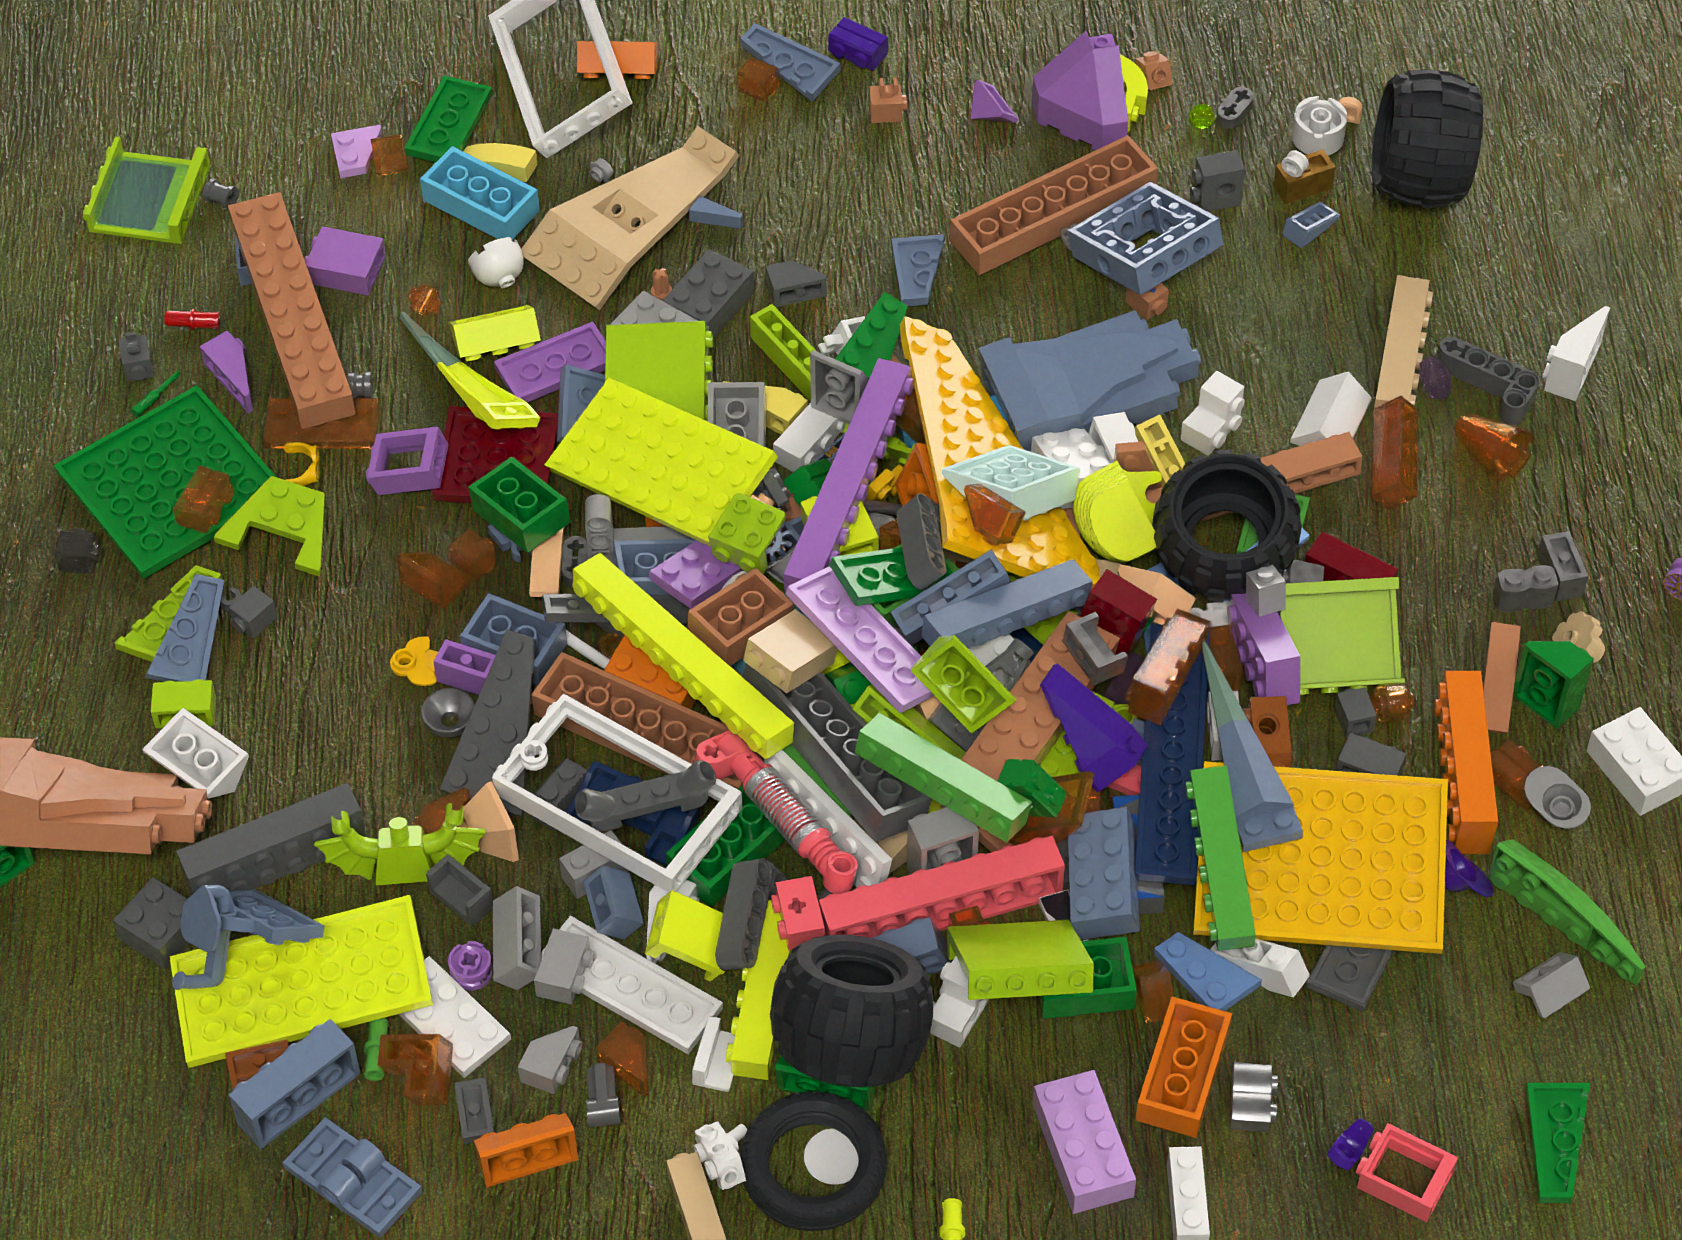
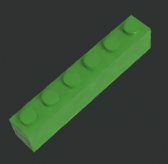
[855,713,1032,843]
[1185,766,1256,951]

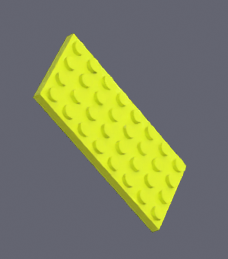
[544,378,778,546]
[169,895,433,1068]

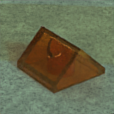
[396,551,472,610]

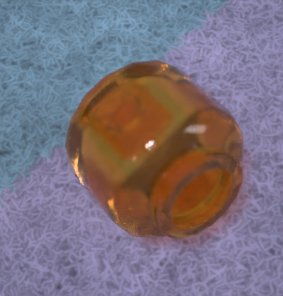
[1369,683,1415,722]

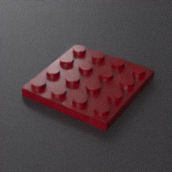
[432,406,558,503]

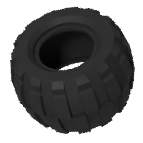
[1372,69,1483,208]
[1152,449,1302,603]
[770,935,933,1087]

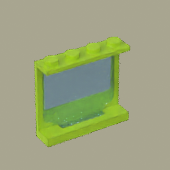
[83,136,211,244]

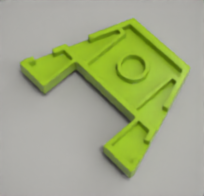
[214,476,325,576]

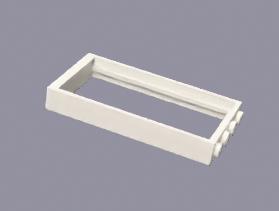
[488,0,632,158]
[492,694,742,892]

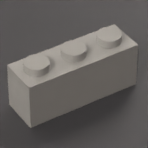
[493,886,541,990]

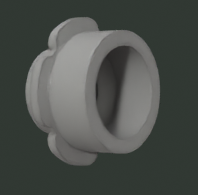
[589,158,614,183]

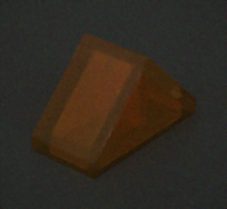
[1132,961,1174,1023]

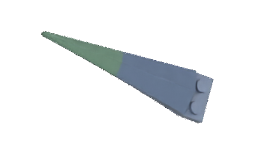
[1202,641,1303,852]

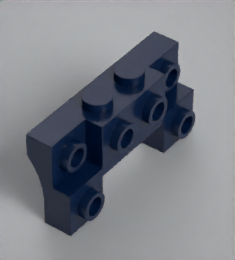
[565,761,700,866]

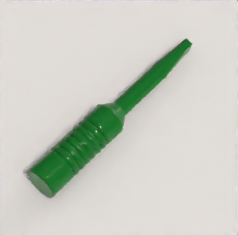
[131,370,180,417]

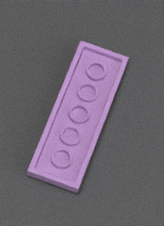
[786,566,935,713]

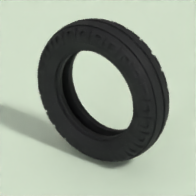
[740,1091,887,1231]

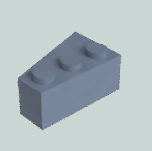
[873,917,953,974]

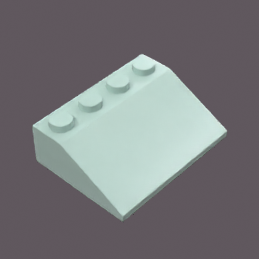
[941,445,1079,527]

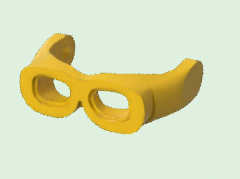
[284,442,319,486]

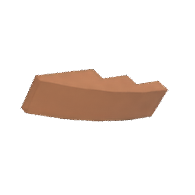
[1483,622,1521,735]

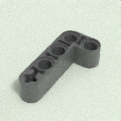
[1436,337,1540,425]
[897,493,947,591]
[715,858,787,971]

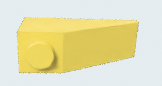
[723,381,808,435]
[1134,415,1185,487]

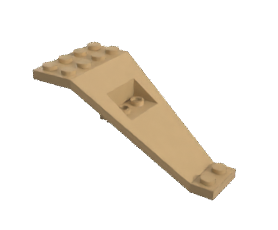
[521,126,740,310]

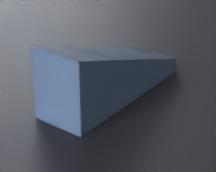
[689,196,743,229]

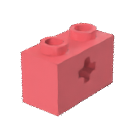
[771,876,825,950]

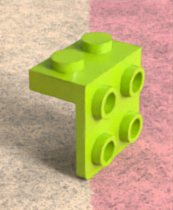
[708,493,786,575]

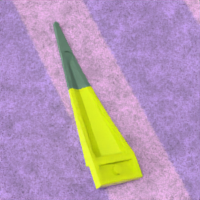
[400,311,540,429]

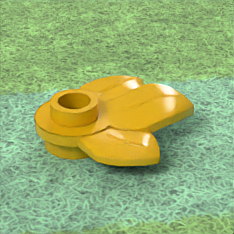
[390,637,438,686]

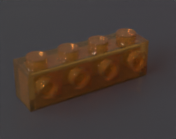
[1371,395,1419,510]

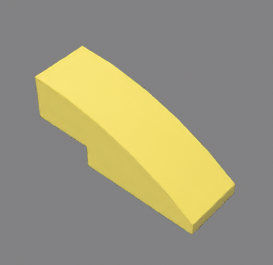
[463,143,538,183]

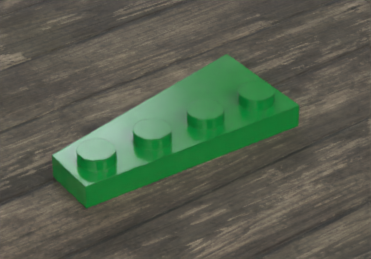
[835,292,908,378]
[1525,1083,1590,1203]

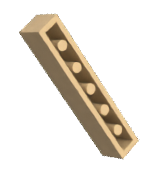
[1373,275,1433,422]

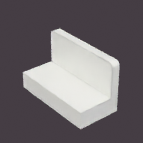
[692,1016,735,1092]

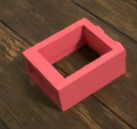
[1355,1123,1458,1222]

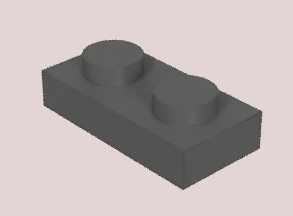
[454,1077,494,1144]

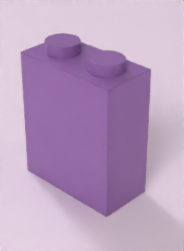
[304,226,386,296]

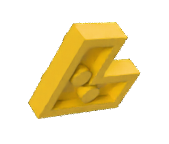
[866,465,903,513]

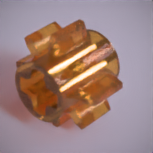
[407,283,442,316]

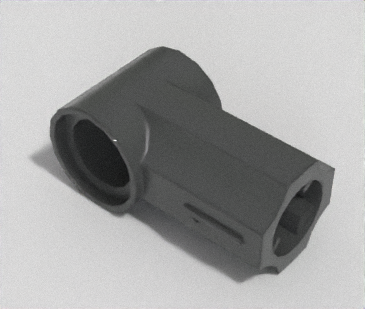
[586,1063,620,1127]

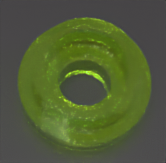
[1189,104,1215,128]

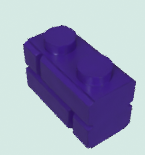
[828,17,888,71]

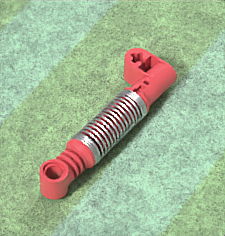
[694,730,858,894]

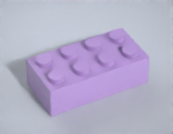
[1033,1070,1136,1214]

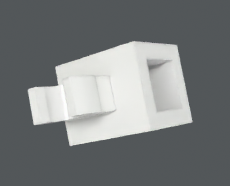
[818,316,865,355]

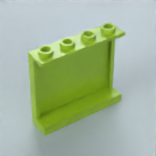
[605,321,713,421]
[1279,577,1405,695]
[947,920,1094,1000]

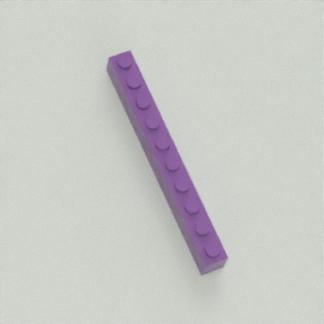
[784,358,914,592]

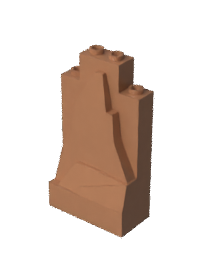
[0,737,212,854]

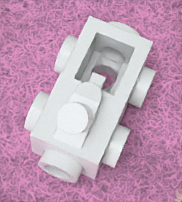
[693,1121,747,1190]

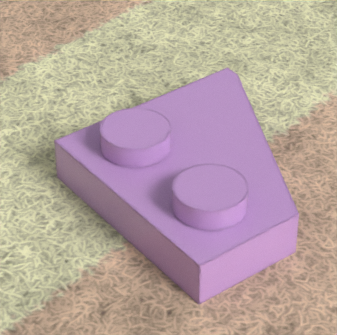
[331,124,382,178]

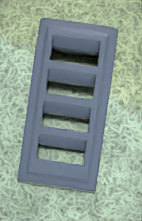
[1283,202,1340,248]

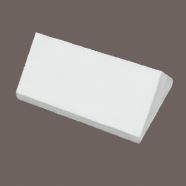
[1290,371,1371,446]
[142,708,249,798]

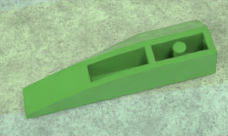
[1488,839,1646,986]

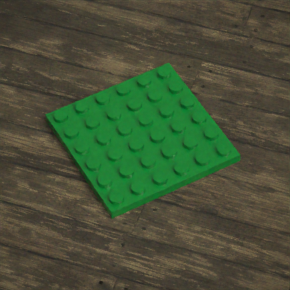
[53,385,276,579]

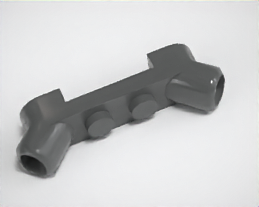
[575,760,716,831]

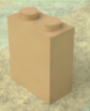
[743,609,838,694]

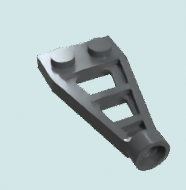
[928,638,1034,752]

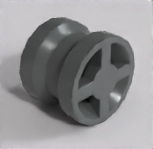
[348,372,373,400]

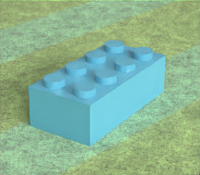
[420,146,540,240]

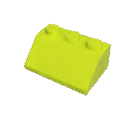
[449,305,541,361]

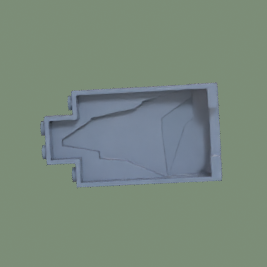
[978,310,1201,452]

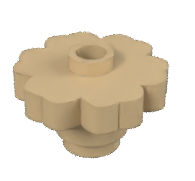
[1552,611,1605,663]

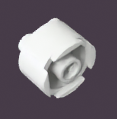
[1291,96,1347,155]

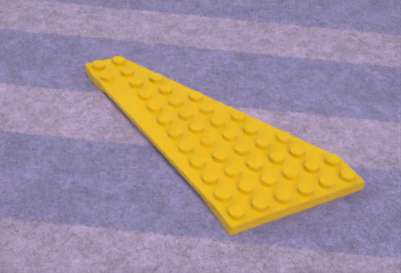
[900,316,1100,590]

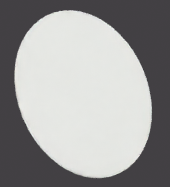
[804,1128,859,1184]

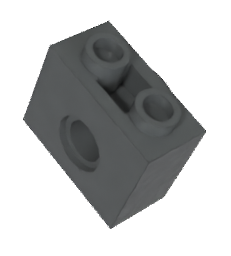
[1190,150,1245,212]

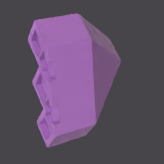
[1032,30,1128,150]

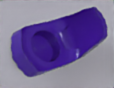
[1327,1118,1374,1170]

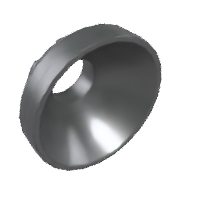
[421,688,475,738]

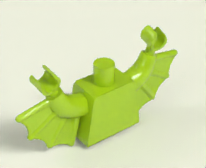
[314,803,486,885]

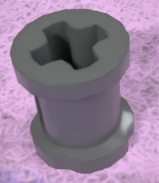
[203,178,239,209]

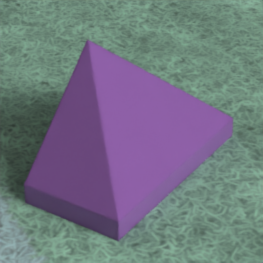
[971,79,1019,123]

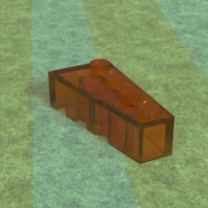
[1126,608,1210,726]

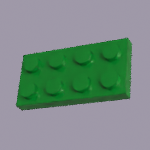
[404,75,493,162]
[829,547,953,606]

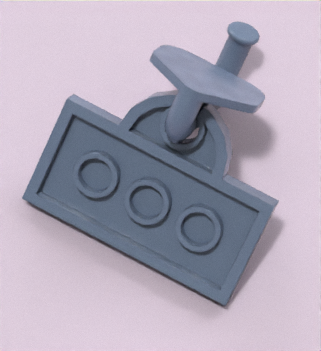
[172,885,324,990]

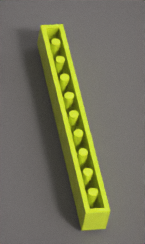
[572,553,794,760]

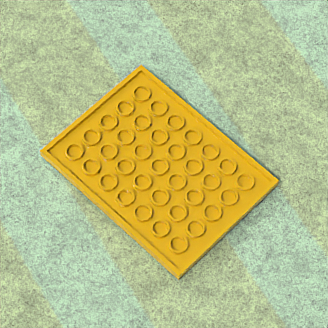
[1193,761,1448,954]

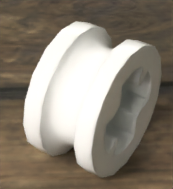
[1281,150,1309,177]
[520,740,548,771]

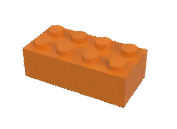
[1135,996,1232,1138]

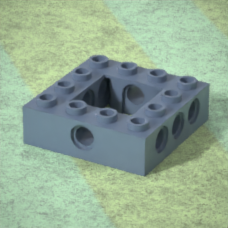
[1068,182,1224,295]

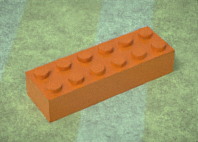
[1434,671,1498,854]

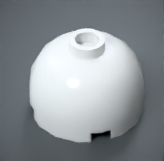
[468,237,524,288]

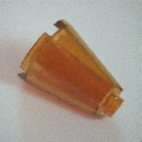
[1455,413,1534,481]

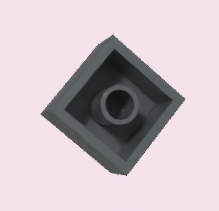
[113,877,189,969]

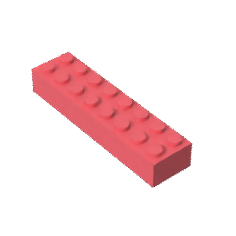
[819,835,1065,938]

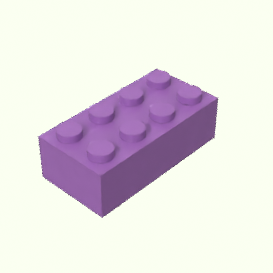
[1227,593,1300,705]

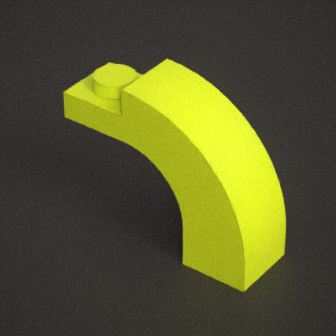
[1120,55,1148,132]

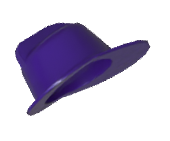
[1445,840,1494,897]

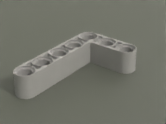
[585,494,693,562]

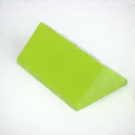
[910,635,1016,734]

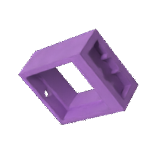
[366,427,449,495]

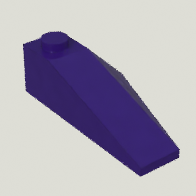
[1040,664,1148,792]

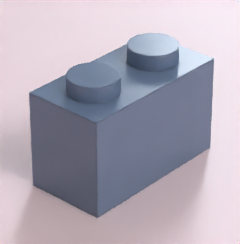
[583,866,644,940]

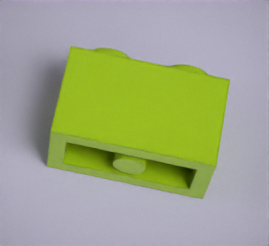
[151,679,216,728]

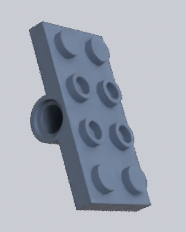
[282,1117,423,1238]

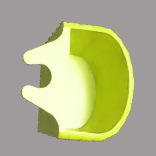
[1073,460,1162,563]

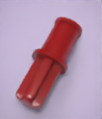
[164,309,220,330]

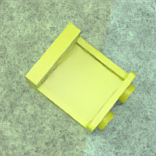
[645,890,725,981]

